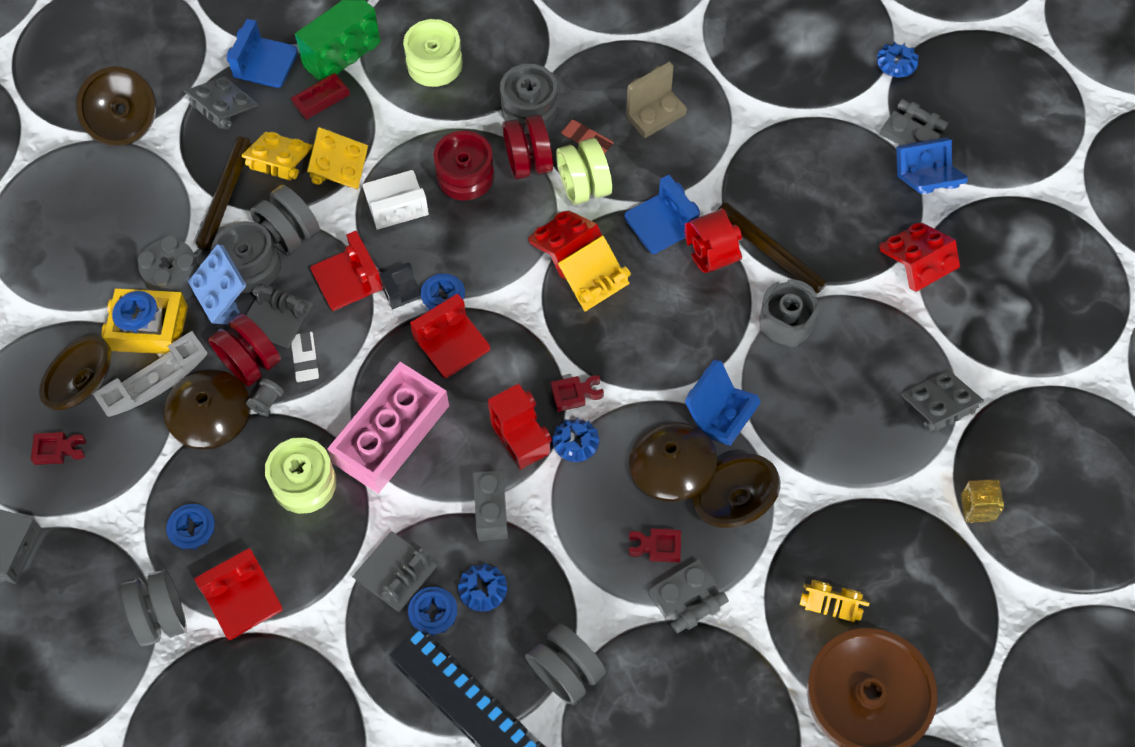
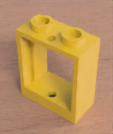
[102,288,188,354]

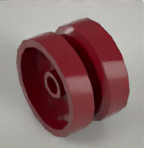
[502,114,553,180]
[433,130,494,201]
[208,313,281,387]

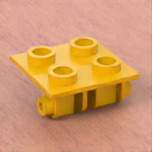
[307,127,368,190]
[242,132,314,181]
[558,236,631,312]
[800,580,869,622]

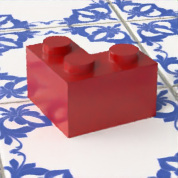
[488,383,552,470]

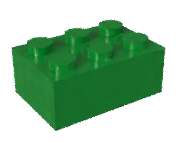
[295,0,381,81]

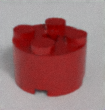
[684,208,742,273]

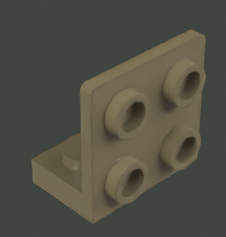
[626,62,687,139]

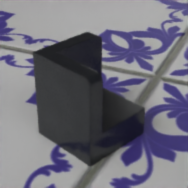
[379,263,421,310]

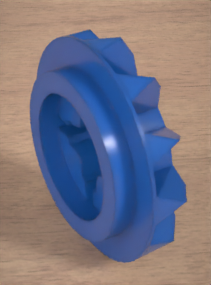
[877,41,919,77]
[421,273,465,311]
[112,291,159,333]
[553,417,599,462]
[166,504,215,550]
[458,562,507,612]
[408,587,458,636]

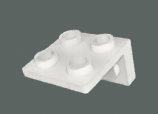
[363,170,429,230]

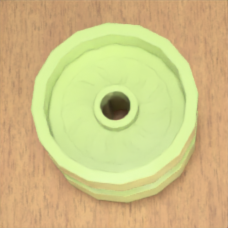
[403,19,463,87]
[556,138,612,206]
[265,438,336,514]

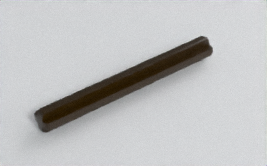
[195,136,251,251]
[718,202,826,294]

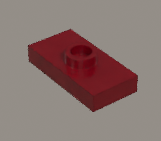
[291,73,350,120]

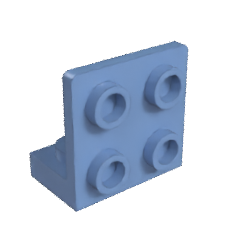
[188,244,246,325]

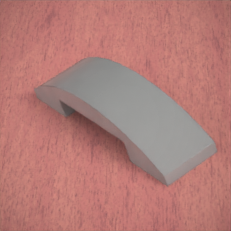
[93,331,208,417]

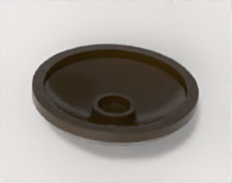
[76,66,156,146]
[39,335,111,410]
[164,370,251,450]
[629,422,717,502]
[693,454,781,528]

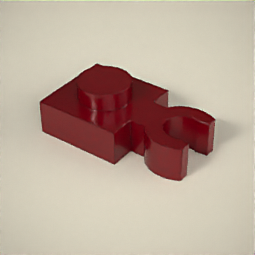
[551,375,604,412]
[31,432,87,465]
[628,529,681,563]

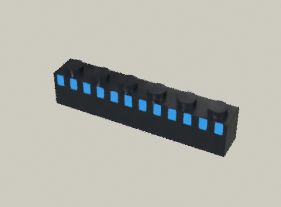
[389,628,546,747]

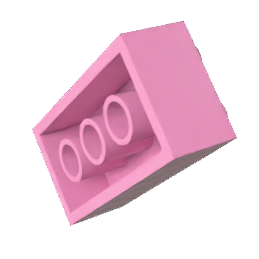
[327,362,449,494]

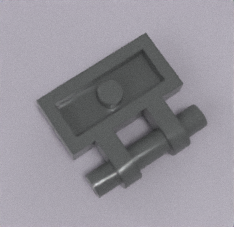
[879,99,949,145]
[648,559,729,634]

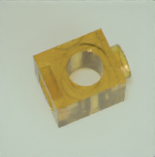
[961,480,1004,522]

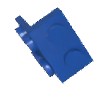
[227,19,298,88]
[896,137,968,194]
[625,175,700,254]
[685,359,761,446]

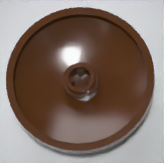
[807,628,938,747]

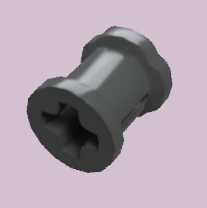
[246,378,284,417]

